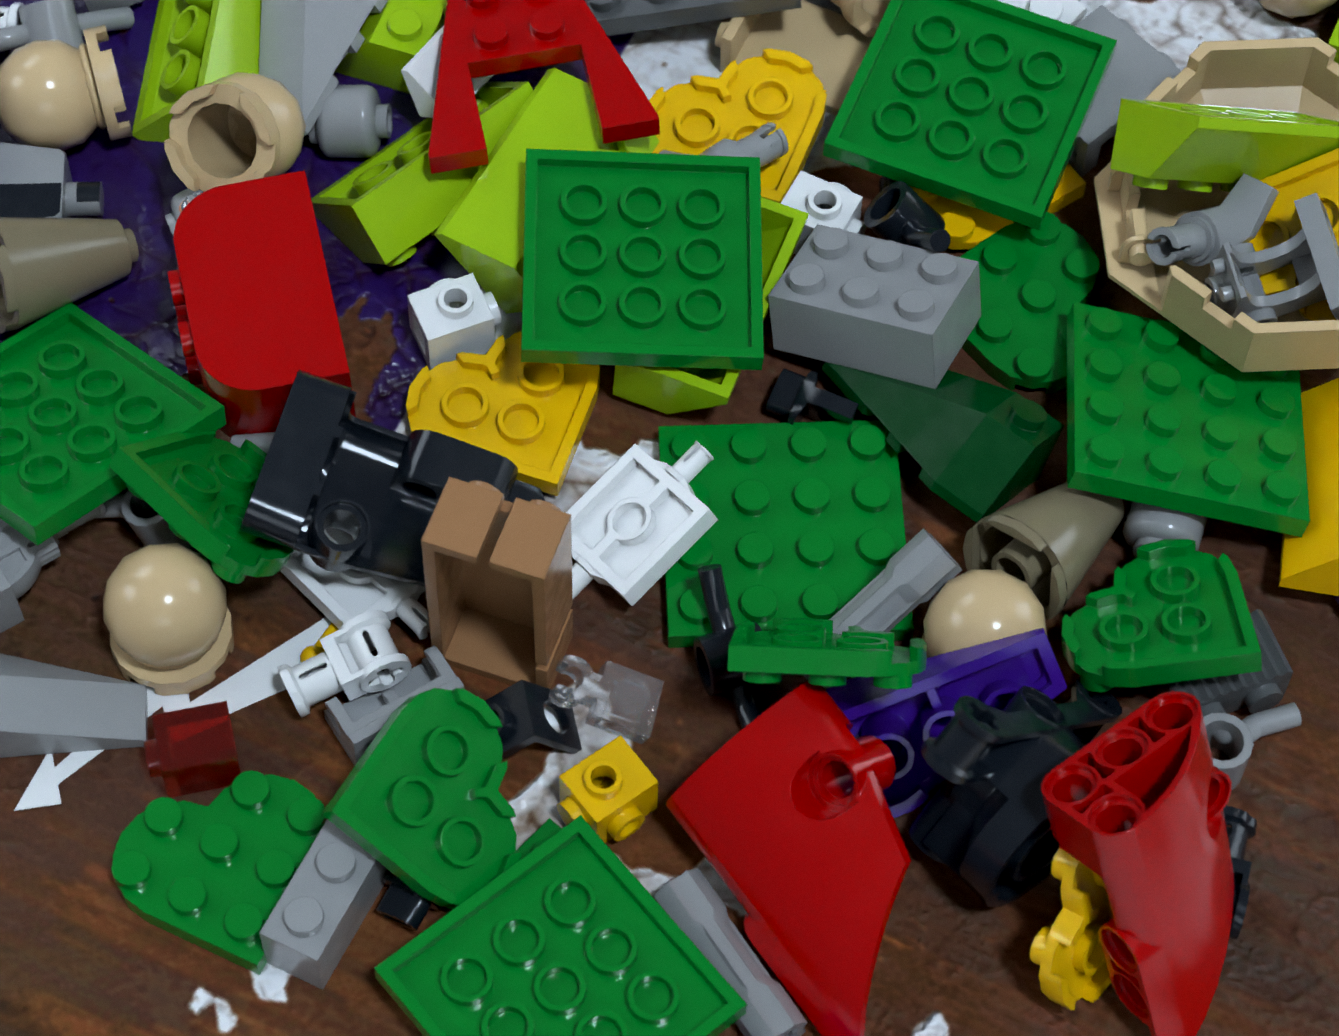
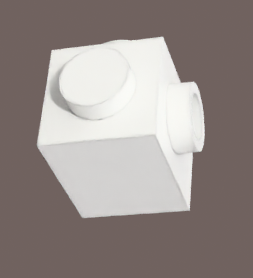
[780,170,866,254]
[407,273,502,370]

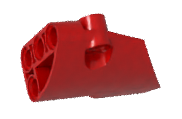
[666,681,912,1036]
[1041,691,1234,1036]

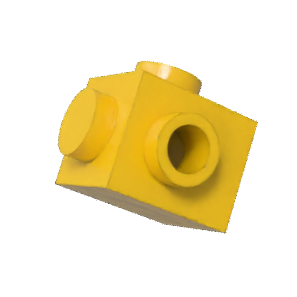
[556,735,658,843]

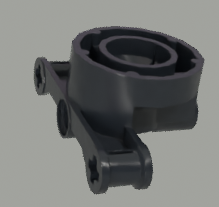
[908,677,1122,907]

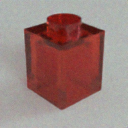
[144,701,241,798]

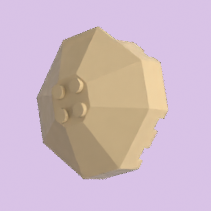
[1094,37,1339,372]

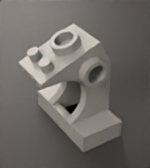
[1204,193,1339,323]

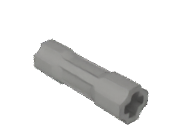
[803,528,962,689]
[654,869,807,1036]

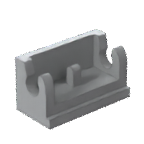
[324,645,464,766]

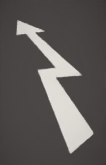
[14,617,376,811]

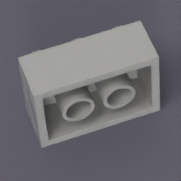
[768,224,981,389]

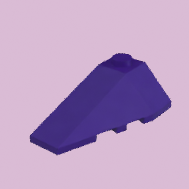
[825,628,1068,818]

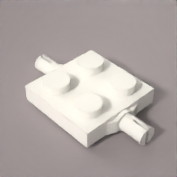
[566,441,718,606]
[280,527,430,639]

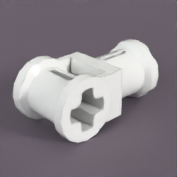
[277,610,412,718]

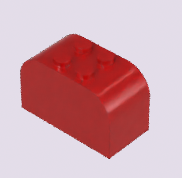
[167,170,356,438]

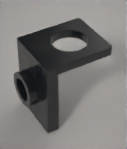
[485,680,582,760]

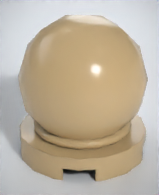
[0,25,133,152]
[164,72,306,192]
[103,543,234,696]
[921,569,1047,658]

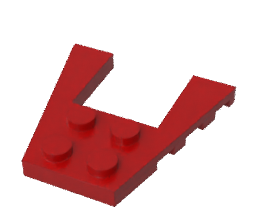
[428,0,660,174]

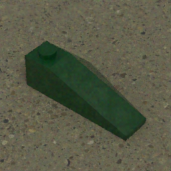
[822,362,1064,523]

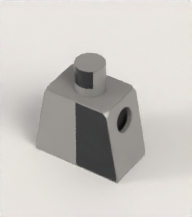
[0,142,104,218]

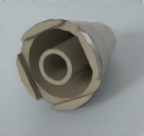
[0,217,139,334]
[963,482,1124,620]

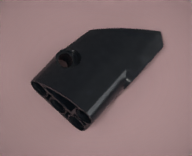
[240,369,545,586]

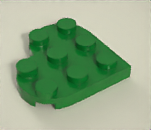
[960,212,1100,394]
[109,431,294,584]
[1061,539,1262,692]
[728,618,927,689]
[321,688,521,910]
[111,770,327,975]

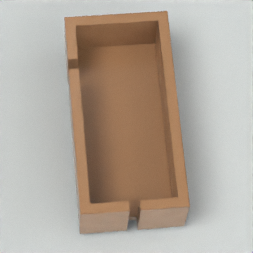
[421,477,573,689]

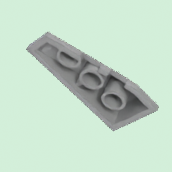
[259,0,388,136]
[0,653,148,758]

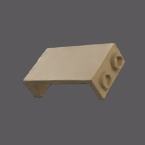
[715,0,873,116]

